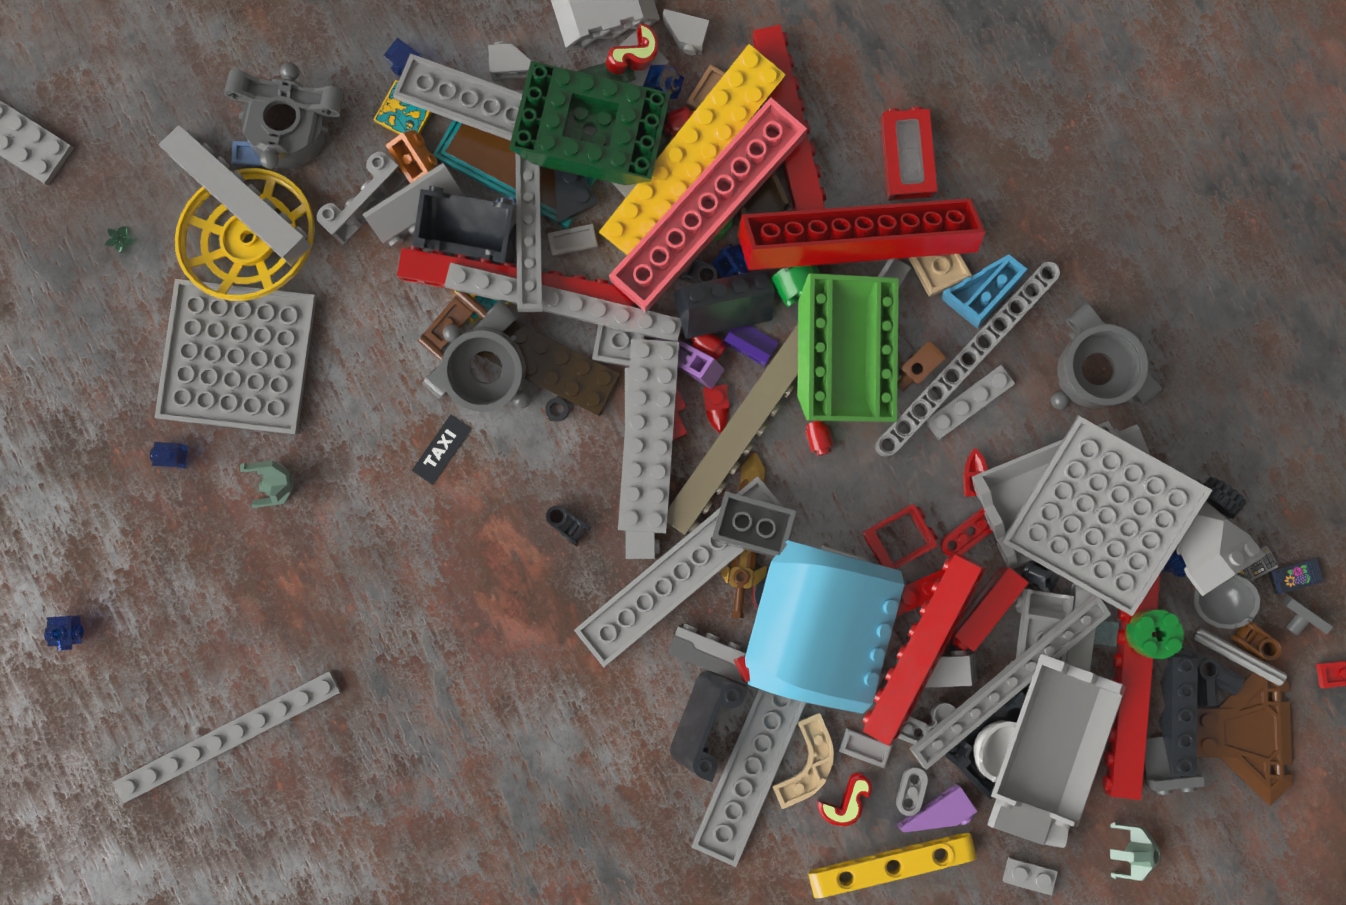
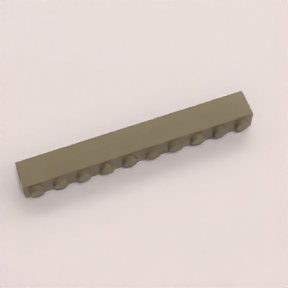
[667,324,798,535]

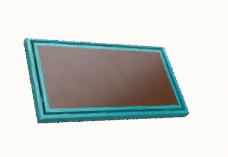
[433,120,596,229]

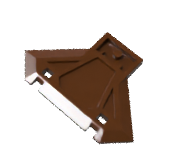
[1197,660,1293,806]

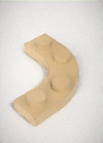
[772,712,834,809]

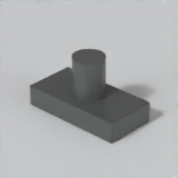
[1281,593,1333,636]

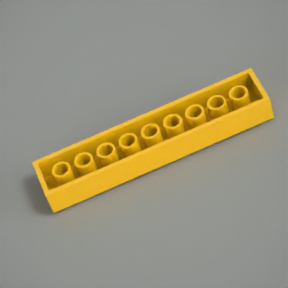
[599,44,786,256]

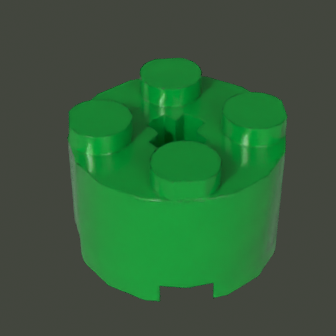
[771,265,822,308]
[1126,609,1184,659]

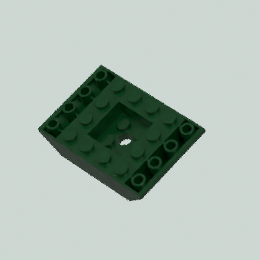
[509,61,670,185]

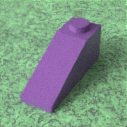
[655,339,725,389]
[897,784,977,832]

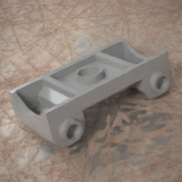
[317,152,407,246]
[1005,589,1074,688]

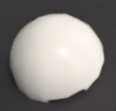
[973,720,1016,782]

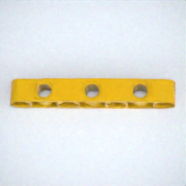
[808,833,977,898]

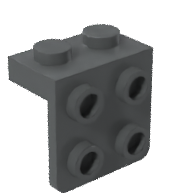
[1144,736,1205,795]

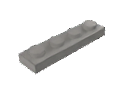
[925,365,1015,440]

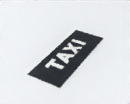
[411,414,471,485]

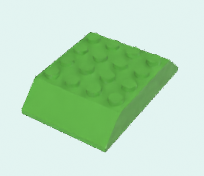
[797,273,899,422]

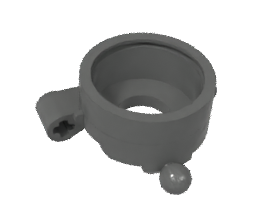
[224,62,344,169]
[422,300,531,412]
[1051,304,1162,410]

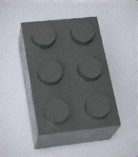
[712,491,797,557]

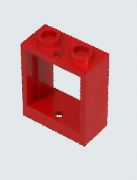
[861,504,938,569]

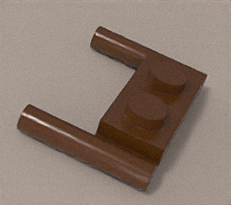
[417,291,489,362]

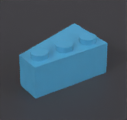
[942,254,1027,329]

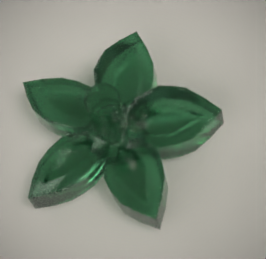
[105,226,134,253]

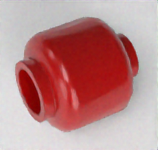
[664,107,694,138]

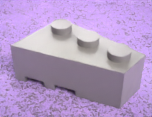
[896,650,978,688]

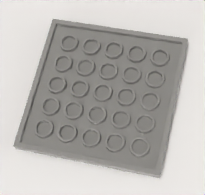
[154,279,317,435]
[1002,415,1212,616]

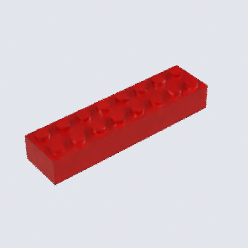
[862,554,987,746]

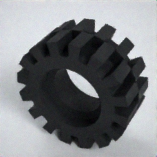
[1204,477,1246,519]

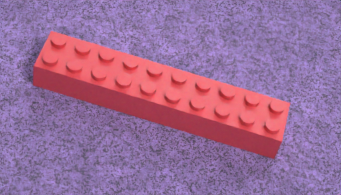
[609,98,807,312]

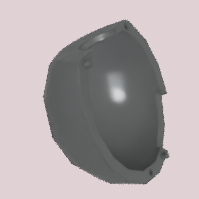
[1194,573,1261,629]

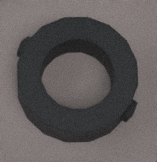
[545,398,569,422]

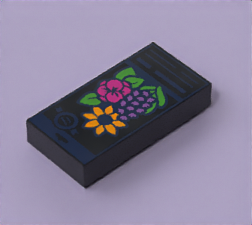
[1268,558,1324,594]

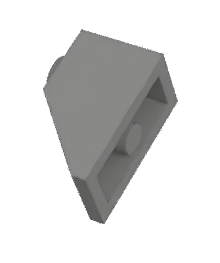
[663,9,709,55]
[488,41,531,80]

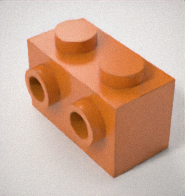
[386,129,438,184]

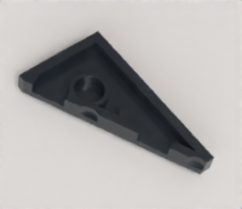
[555,169,598,225]

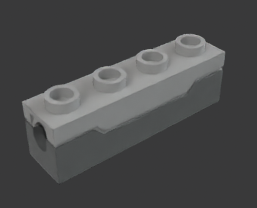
[667,623,758,690]

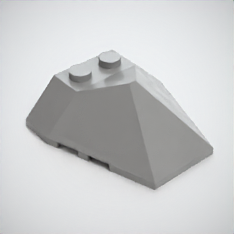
[1175,501,1265,596]

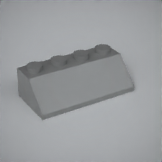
[363,163,464,249]

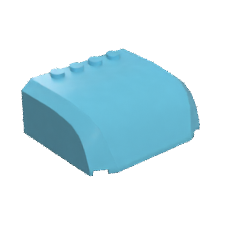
[745,540,904,714]

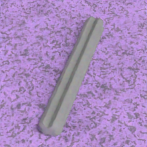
[1194,628,1287,685]

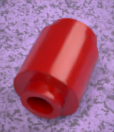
[691,334,727,361]
[805,421,834,456]

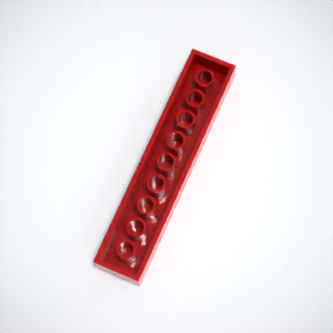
[738,198,985,270]

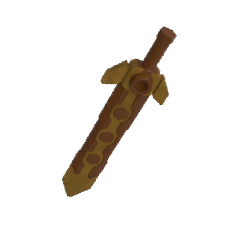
[719,453,767,619]

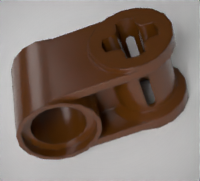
[1230,621,1282,660]

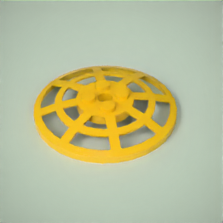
[175,168,315,301]

